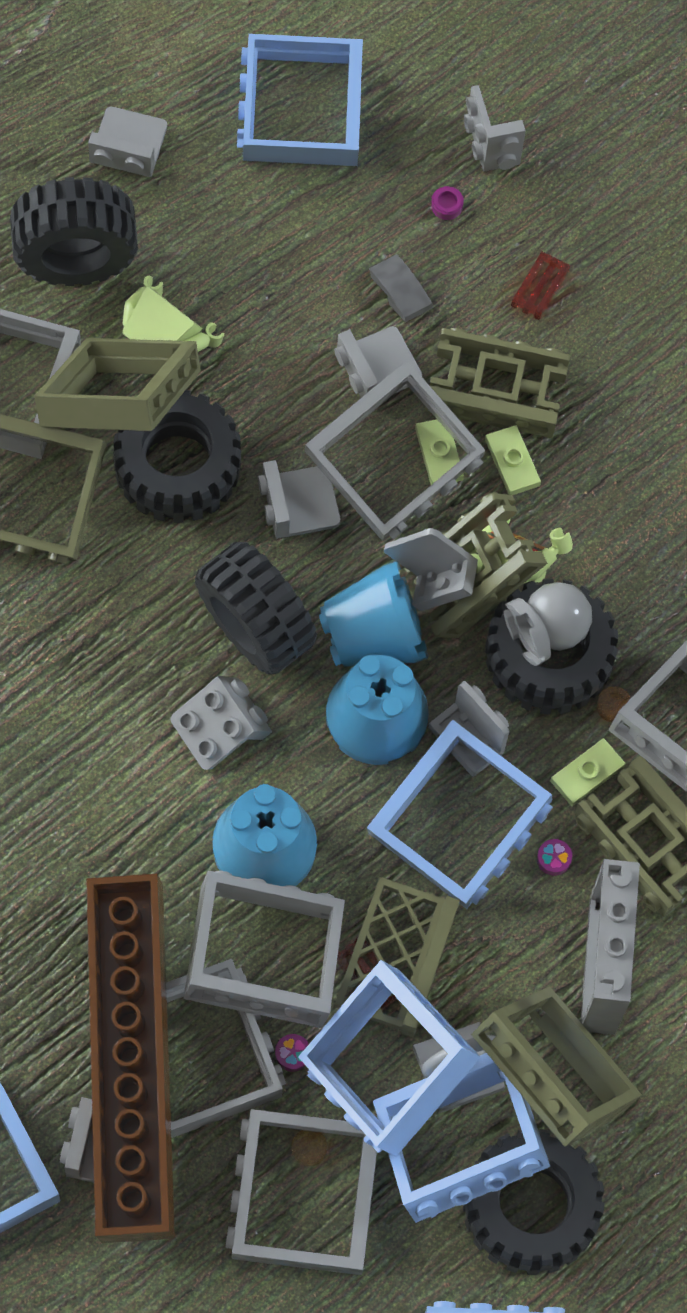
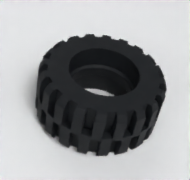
[10,177,138,286]
[113,390,241,523]
[195,542,317,674]
[485,578,618,714]
[463,1129,605,1275]

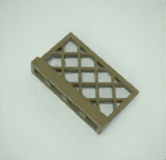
[334,877,460,1038]

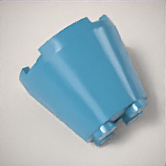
[319,561,428,667]
[326,655,429,765]
[213,784,317,886]

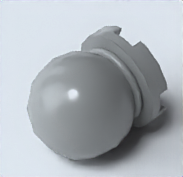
[504,582,592,666]

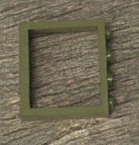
[34,338,201,431]
[0,414,107,564]
[471,986,642,1147]

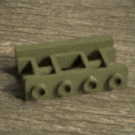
[424,328,570,438]
[405,492,548,638]
[575,756,687,917]

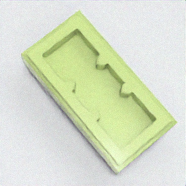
[415,419,464,485]
[485,425,541,495]
[550,738,626,806]

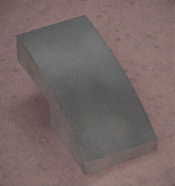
[369,254,433,322]

